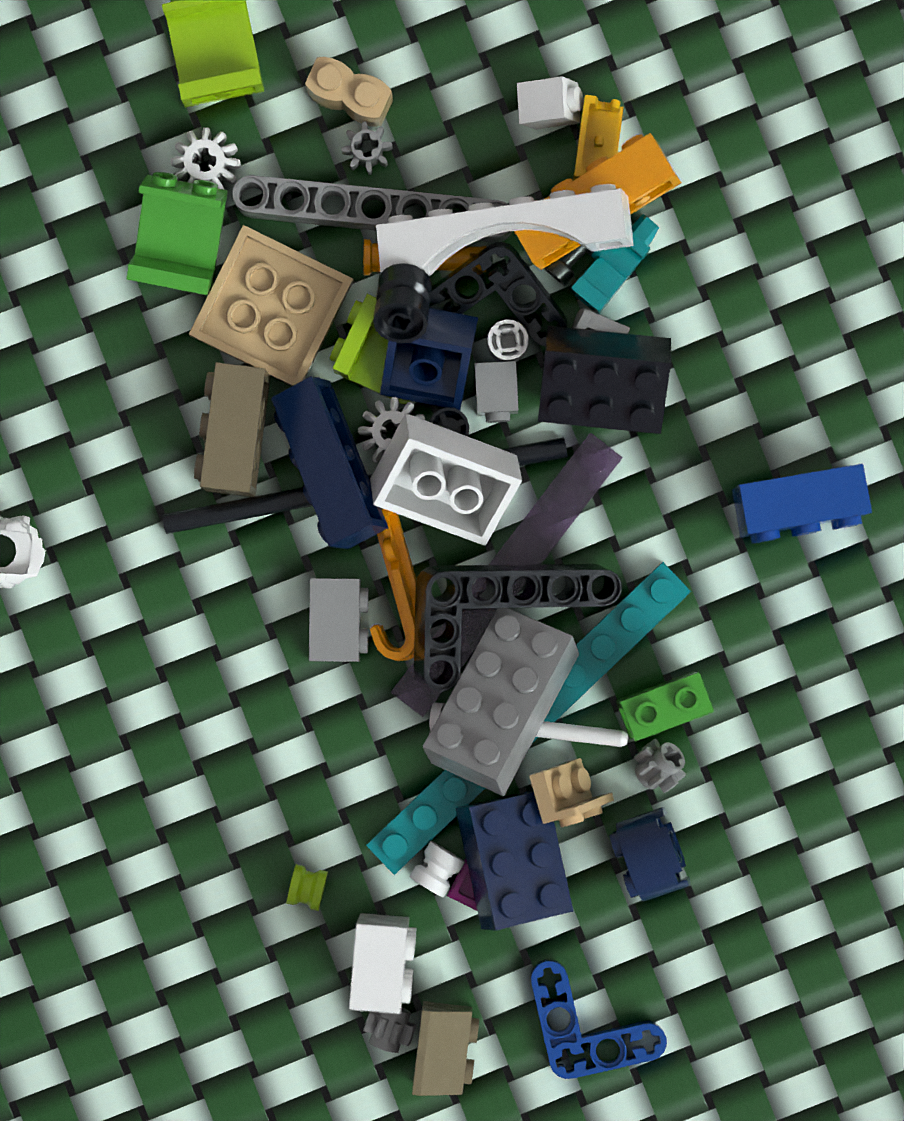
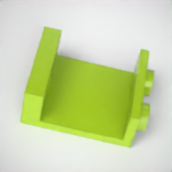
[162,0,264,108]

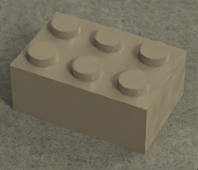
[194,362,271,497]

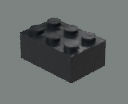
[538,326,671,434]

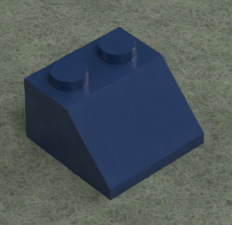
[380,308,478,410]

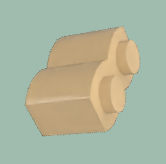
[305,57,393,127]

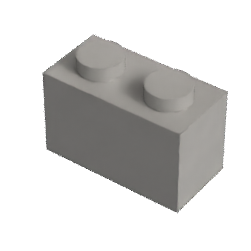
[309,578,369,662]

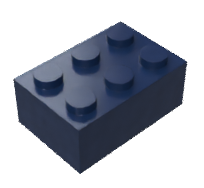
[455,790,573,930]

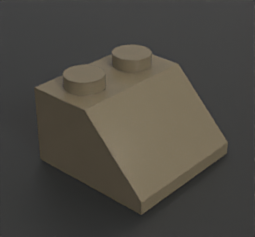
[412,1001,479,1096]

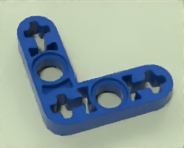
[531,959,667,1079]

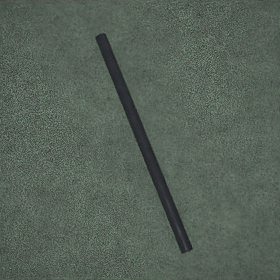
[162,437,568,534]

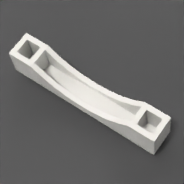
[376,184,633,276]

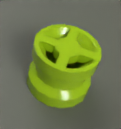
[286,864,328,911]

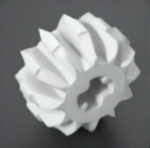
[171,127,241,190]
[358,397,425,463]

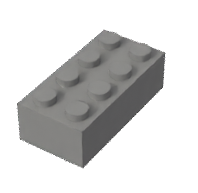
[423,608,579,796]

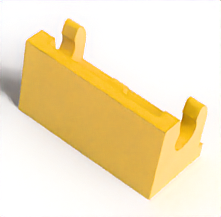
[573,95,624,181]

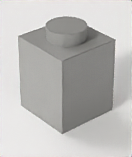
[475,361,519,423]

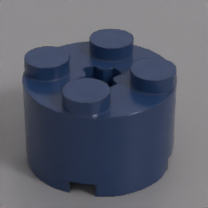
[609,807,691,902]

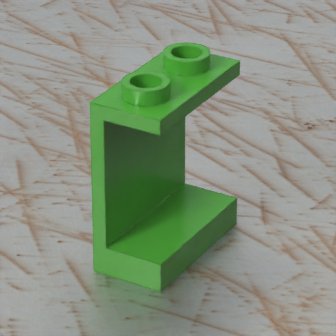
[126,172,228,295]
[615,672,714,741]

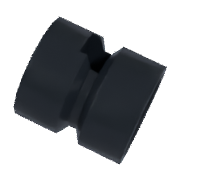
[373,263,432,343]

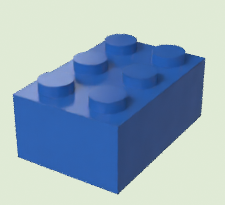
[732,464,872,544]

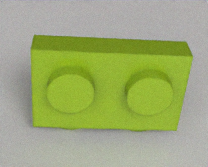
[329,293,411,405]

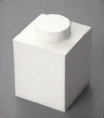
[517,76,584,130]

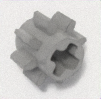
[341,121,393,175]
[634,739,686,793]
[363,1007,417,1053]

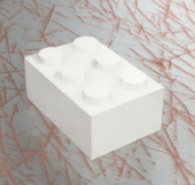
[370,413,522,546]
[349,913,417,1014]

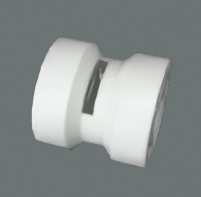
[487,320,528,362]
[409,841,465,898]

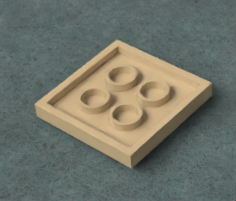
[189,225,354,386]

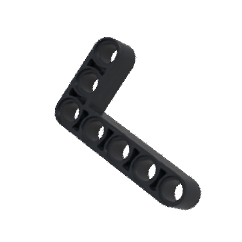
[414,564,622,692]

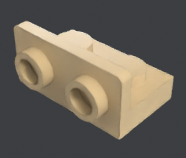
[529,758,614,827]

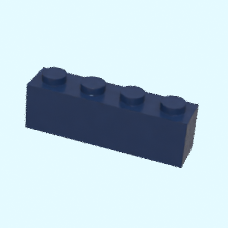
[271,376,388,549]

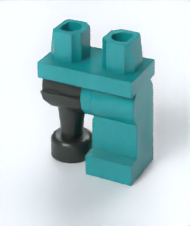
[544,214,659,314]

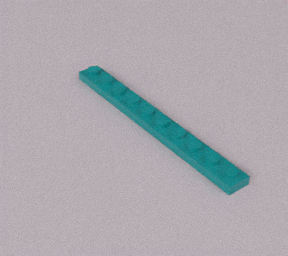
[366,562,691,875]

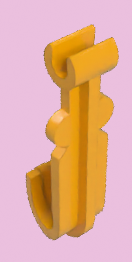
[370,508,417,661]

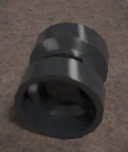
[429,407,469,437]

